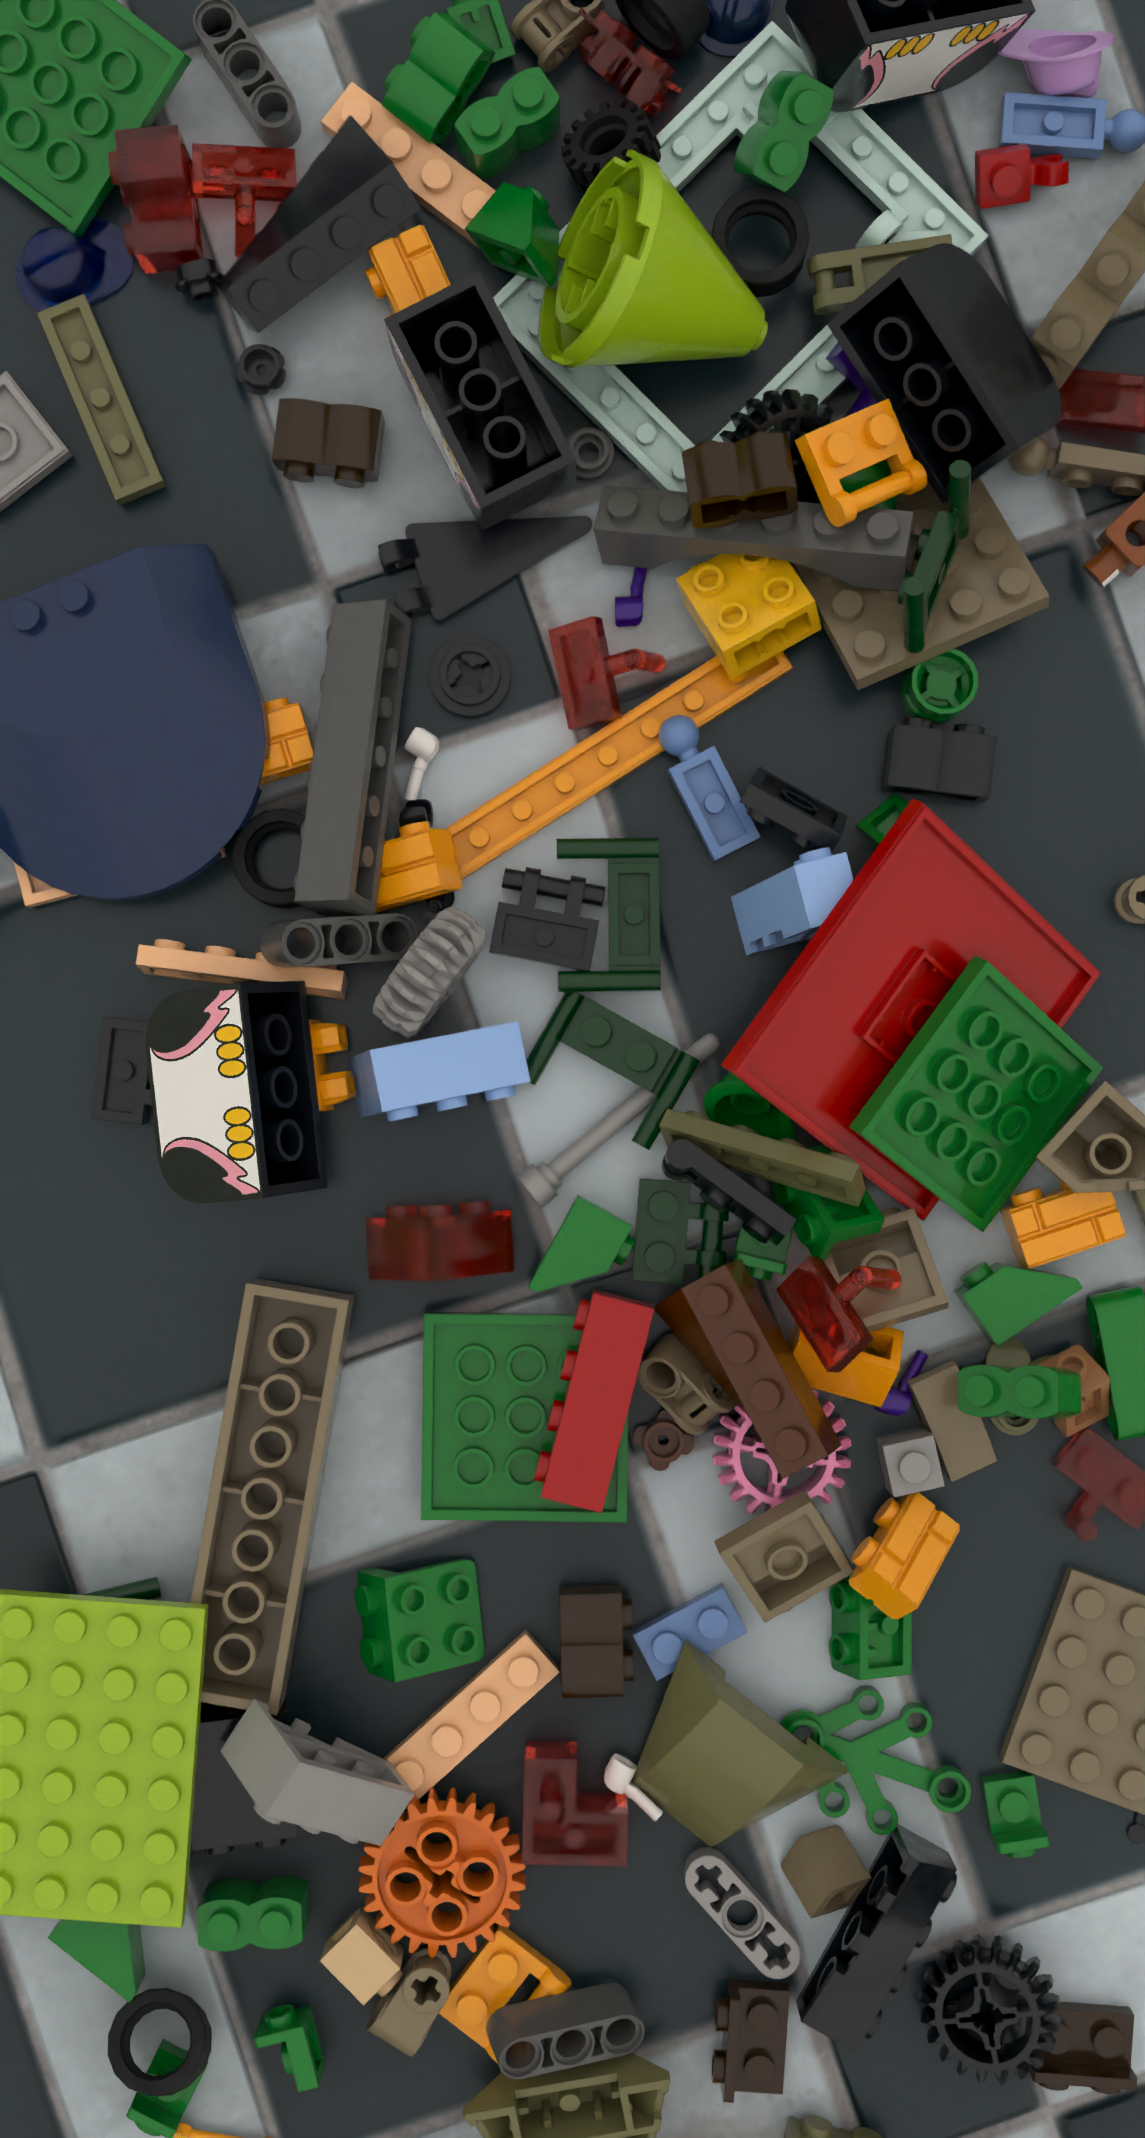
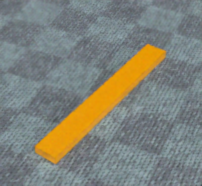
[445,651,793,880]

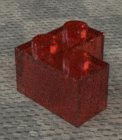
[108,124,204,274]
[365,1200,514,1281]
[522,1741,628,1867]

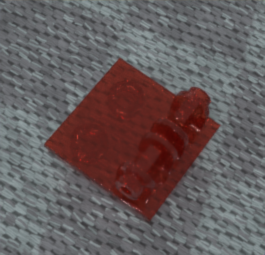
[578,8,683,117]

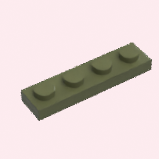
[37,294,166,506]
[659,1108,866,1207]

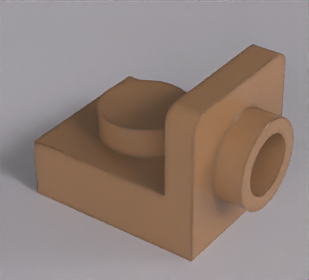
[1038,1345,1110,1438]

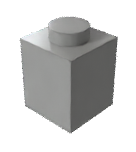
[874,1426,945,1497]

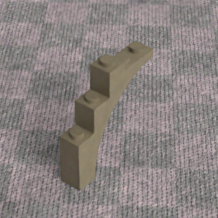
[1030,181,1145,391]

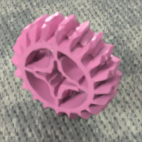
[712,1388,852,1514]

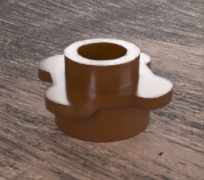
[633,1409,694,1471]

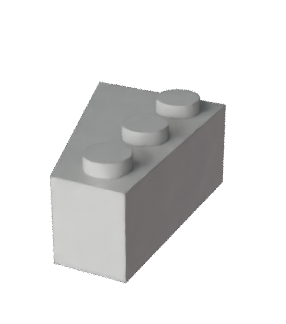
[220,1698,415,1846]

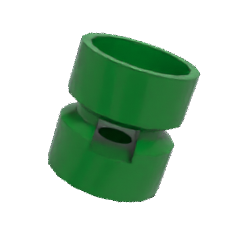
[900,649,978,726]

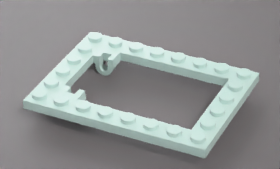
[493,21,989,492]

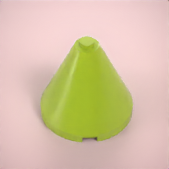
[538,149,768,368]

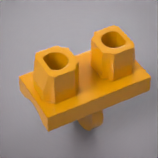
[309,1020,357,1112]

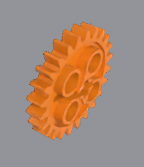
[359,1788,526,1958]

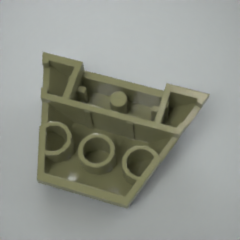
[631,1639,848,1847]
[463,2053,670,2138]

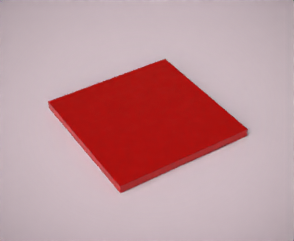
[721,799,1101,1221]

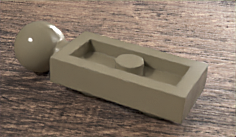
[1009,437,1145,496]

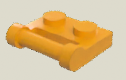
[794,398,927,527]
[439,1924,572,2063]

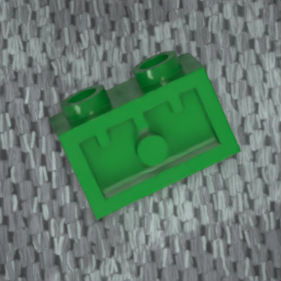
[772,1145,885,1262]
[828,1574,912,1681]

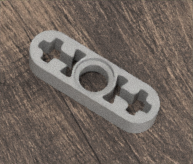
[684,1847,801,1979]

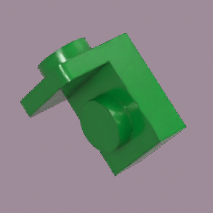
[441,0,515,63]
[732,1209,794,1281]
[980,1770,1050,1858]
[254,2004,326,2092]
[126,2039,208,2138]

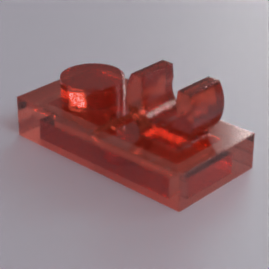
[1056,369,1145,433]

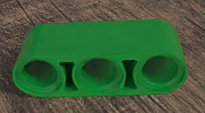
[1086,1286,1145,1441]

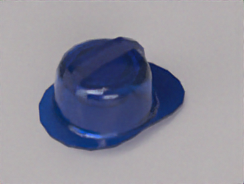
[15,218,134,312]

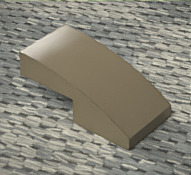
[907,1360,997,1482]

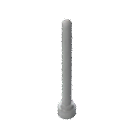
[516,1033,720,1208]

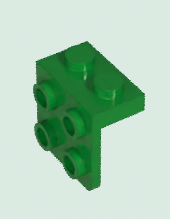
[354,1558,485,1683]

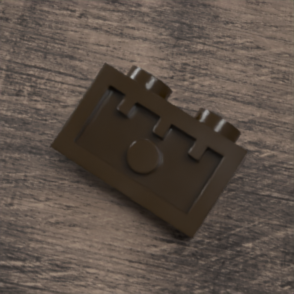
[712,1979,790,2103]
[1025,2002,1137,2095]

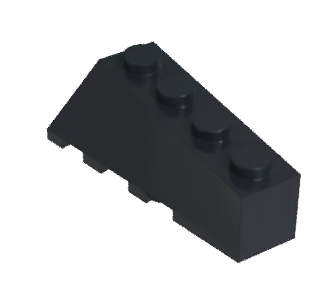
[217,115,421,333]
[796,1824,957,2052]

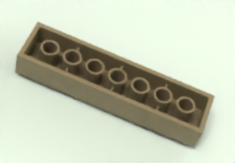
[190,1278,355,1715]

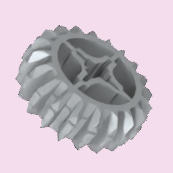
[373,906,487,1038]

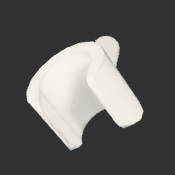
[404,727,440,801]
[604,1753,663,1822]

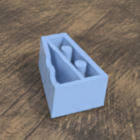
[731,847,854,955]
[347,1021,531,1122]

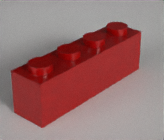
[534,1289,654,1513]

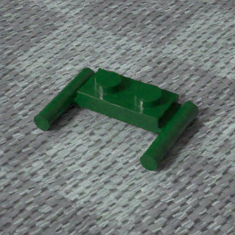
[898,460,971,653]
[557,838,661,992]
[526,992,700,1150]

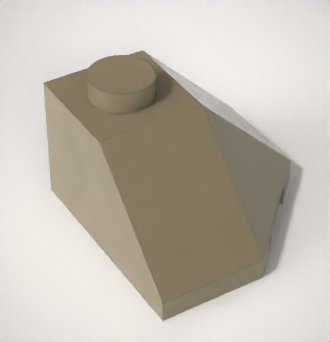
[1035,1081,1145,1193]

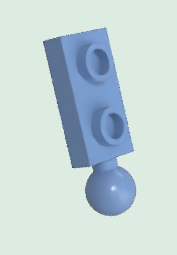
[998,92,1145,159]
[659,715,761,862]

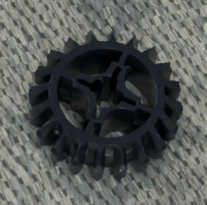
[719,389,835,503]
[919,1934,1061,2086]

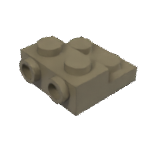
[819,1208,949,1339]
[714,1490,854,1623]

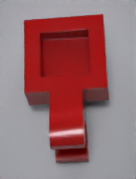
[975,143,1069,209]

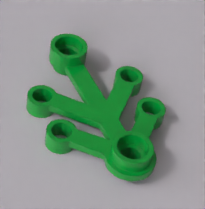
[779,1685,971,1835]

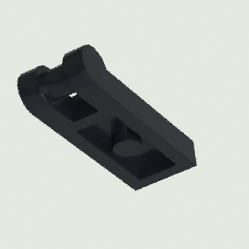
[661,1139,797,1246]

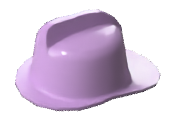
[997,29,1115,98]

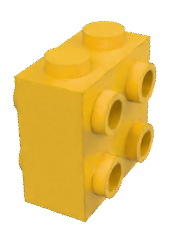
[676,554,822,680]

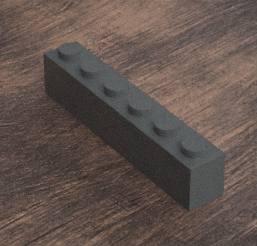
[294,599,412,916]

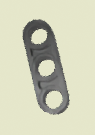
[193,0,301,150]
[260,913,419,968]
[486,1983,645,2079]

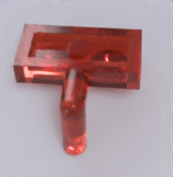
[192,143,297,258]
[548,616,665,731]
[776,1256,901,1372]
[1052,1427,1145,1542]

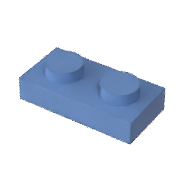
[632,1583,747,1681]

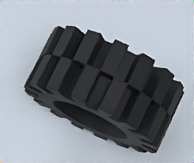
[561,99,661,196]

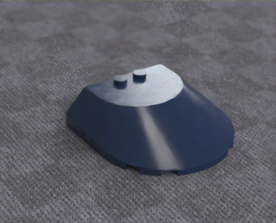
[0,544,270,901]

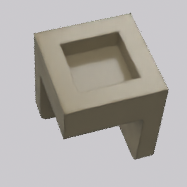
[781,1825,871,1919]

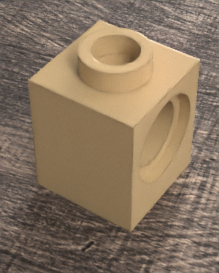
[320,1905,404,2006]

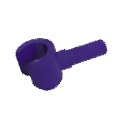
[615,567,648,627]
[875,1350,928,1416]

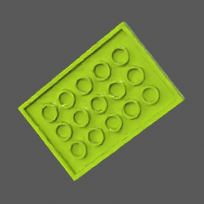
[0,1589,209,1928]

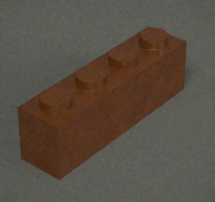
[654,1259,842,1479]

